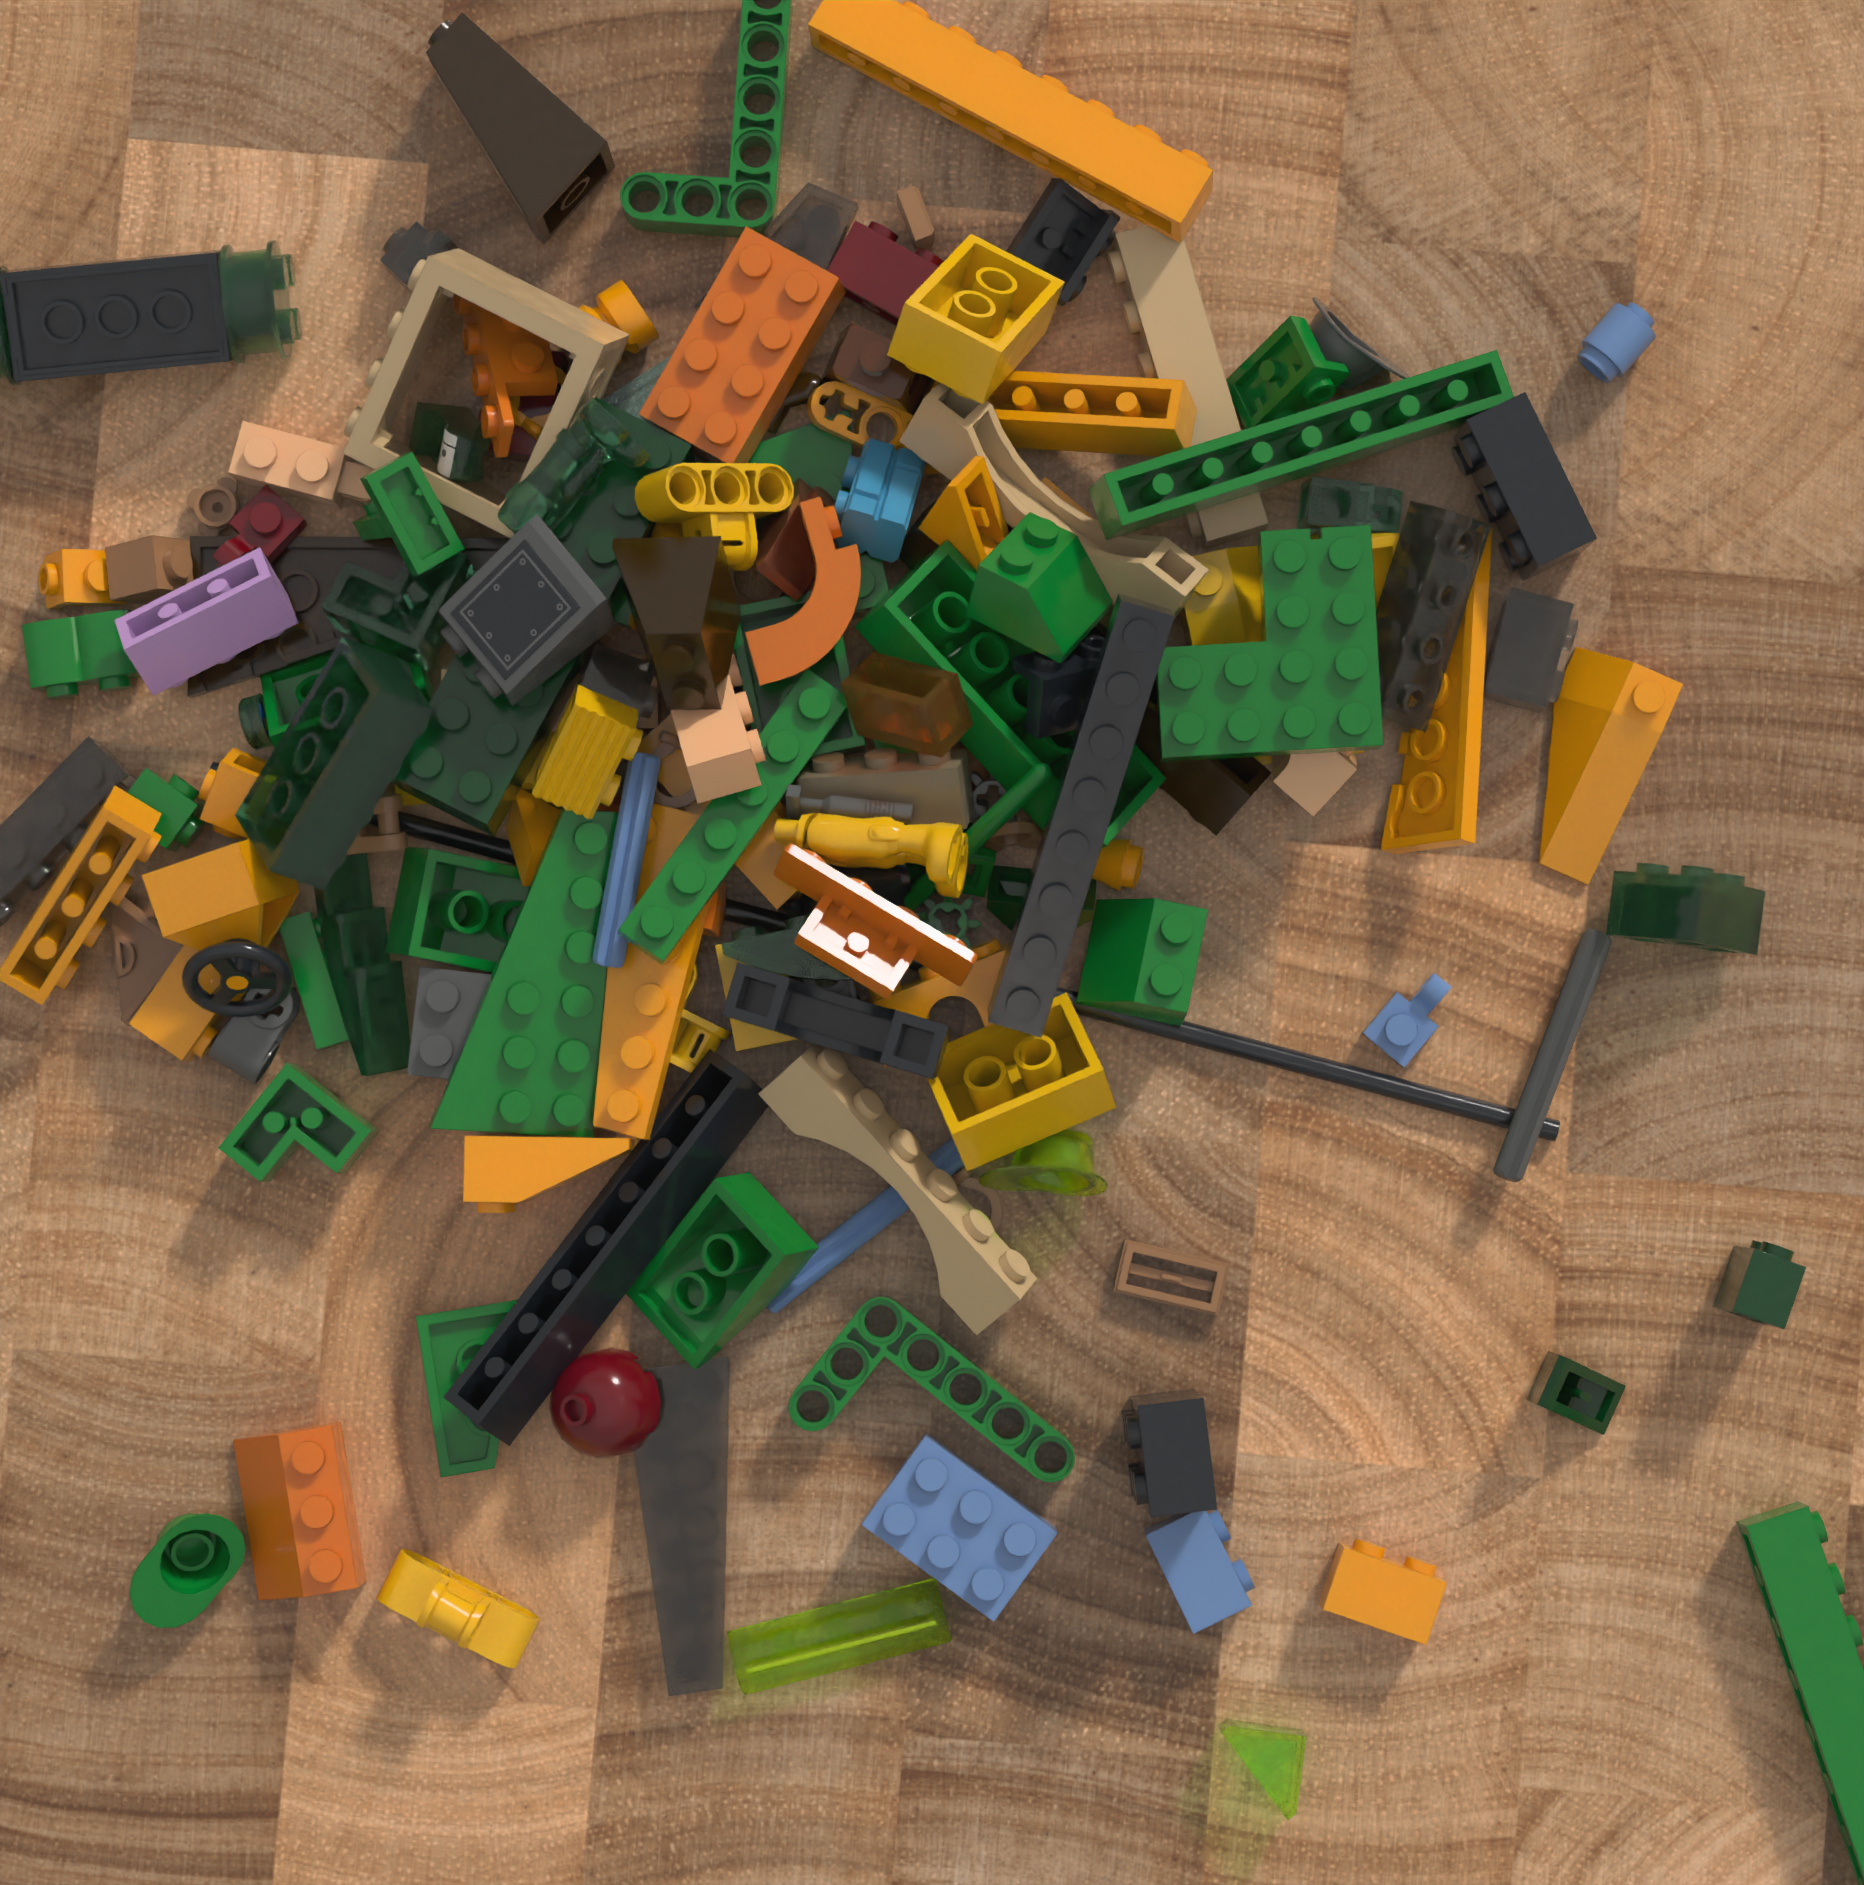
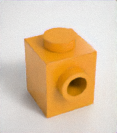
[198,747,283,839]

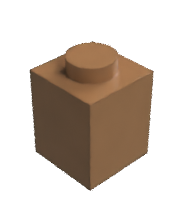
[105,535,194,604]

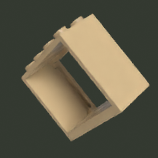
[343,248,630,538]

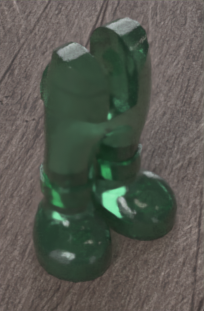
[498,396,651,534]

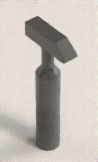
[786,784,913,825]

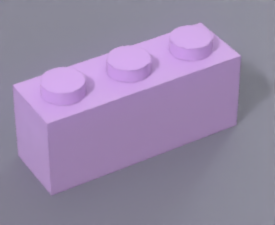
[114,547,298,696]

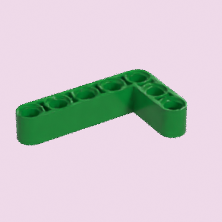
[620,0,793,238]
[788,1295,1075,1483]

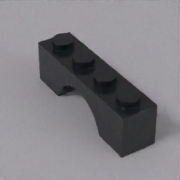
[722,962,952,1080]

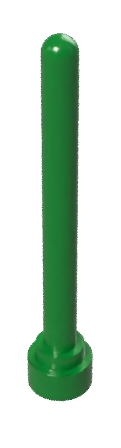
[903,763,1053,912]

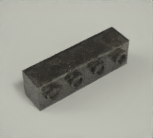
[1376,501,1491,732]
[0,736,137,927]

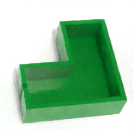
[1156,525,1383,762]

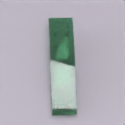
[310,853,411,1076]

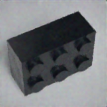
[1451,392,1597,581]
[1121,1388,1217,1517]

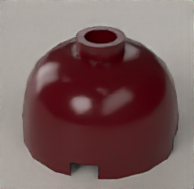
[549,1347,661,1458]

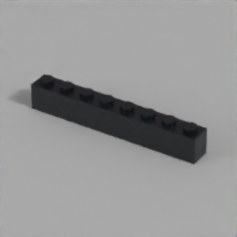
[987,594,1175,1038]
[444,1049,769,1446]

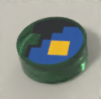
[238,693,273,750]

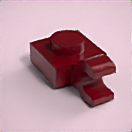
[212,485,308,567]

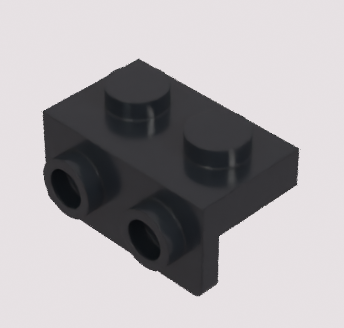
[1006,178,1120,306]
[1013,636,1104,739]

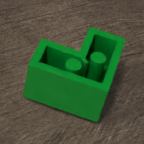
[218,1063,379,1182]

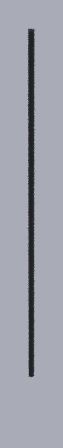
[210,762,1560,1142]

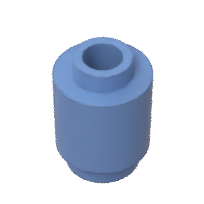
[1577,302,1656,384]

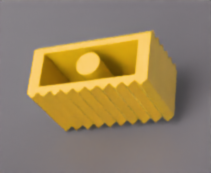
[532,685,643,819]

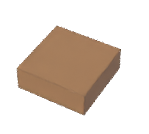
[897,185,935,250]

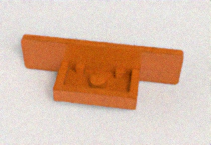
[453,294,558,458]
[774,843,978,1000]

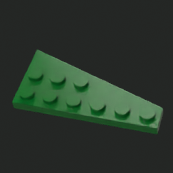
[428,808,618,1138]

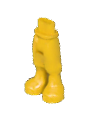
[774,813,968,898]

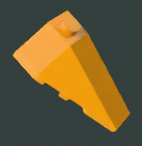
[1538,647,1683,885]

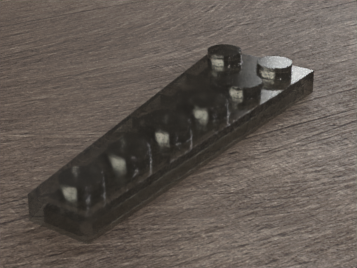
[634,1356,730,1696]

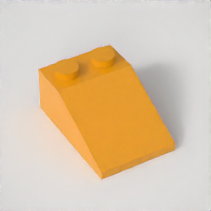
[463,1136,637,1213]

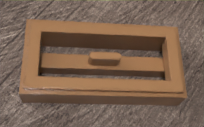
[1113,1239,1230,1316]

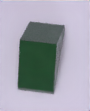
[1527,1351,1626,1435]

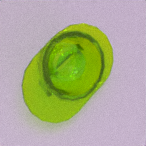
[978,1129,1108,1197]

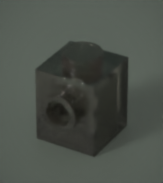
[380,221,458,298]

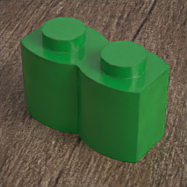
[22,609,141,699]

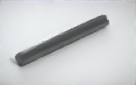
[1493,929,1612,1182]

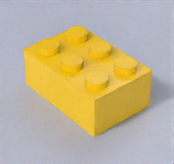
[887,234,1065,405]
[926,992,1117,1171]

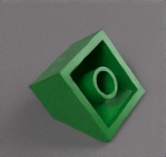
[966,512,1113,664]
[1076,898,1208,1027]

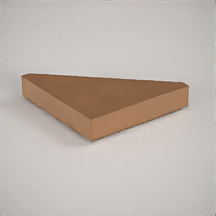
[109,896,183,1026]

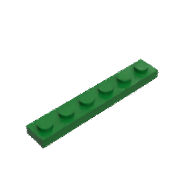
[617,669,852,965]

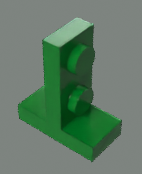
[352,452,464,576]

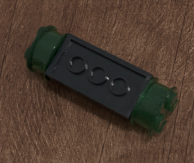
[0,240,302,385]

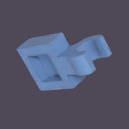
[1362,973,1451,1067]

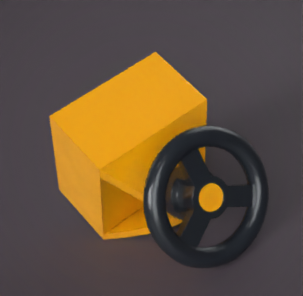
[141,830,300,1017]

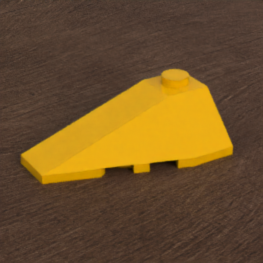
[1180,546,1272,766]

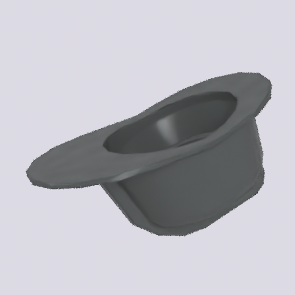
[1309,297,1410,389]

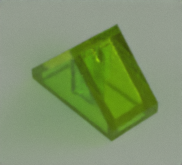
[1218,1719,1307,1820]

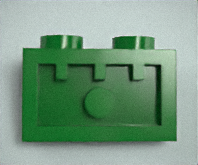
[1226,315,1350,429]

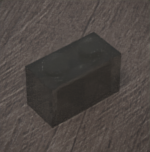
[1483,587,1578,713]

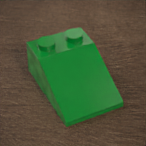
[385,847,530,973]
[626,1172,819,1370]

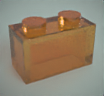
[840,651,973,758]

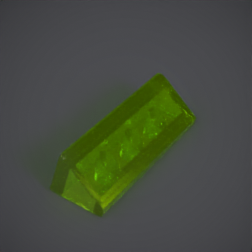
[727,1578,952,1695]

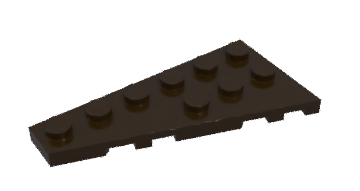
[187,536,511,698]

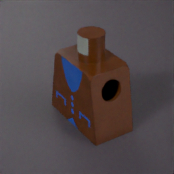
[821,323,932,415]

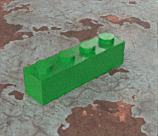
[279,911,356,1050]

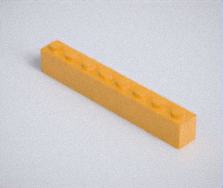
[808,0,1213,243]

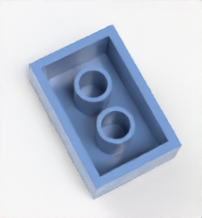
[861,1432,1058,1622]

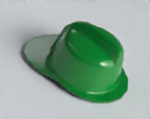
[129,1513,246,1628]

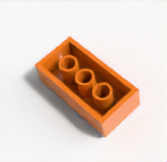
[639,226,846,463]

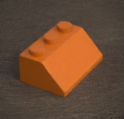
[233,1422,367,1600]

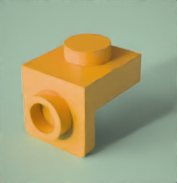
[38,549,126,609]

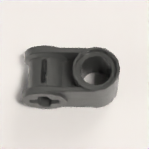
[208,986,300,1084]

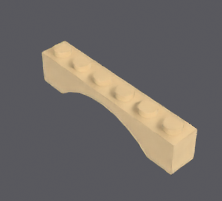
[899,383,1209,617]
[759,1044,1037,1336]

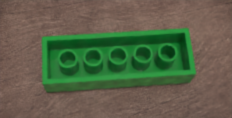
[854,540,1167,849]

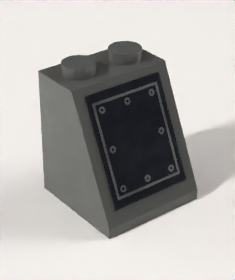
[438,514,616,707]

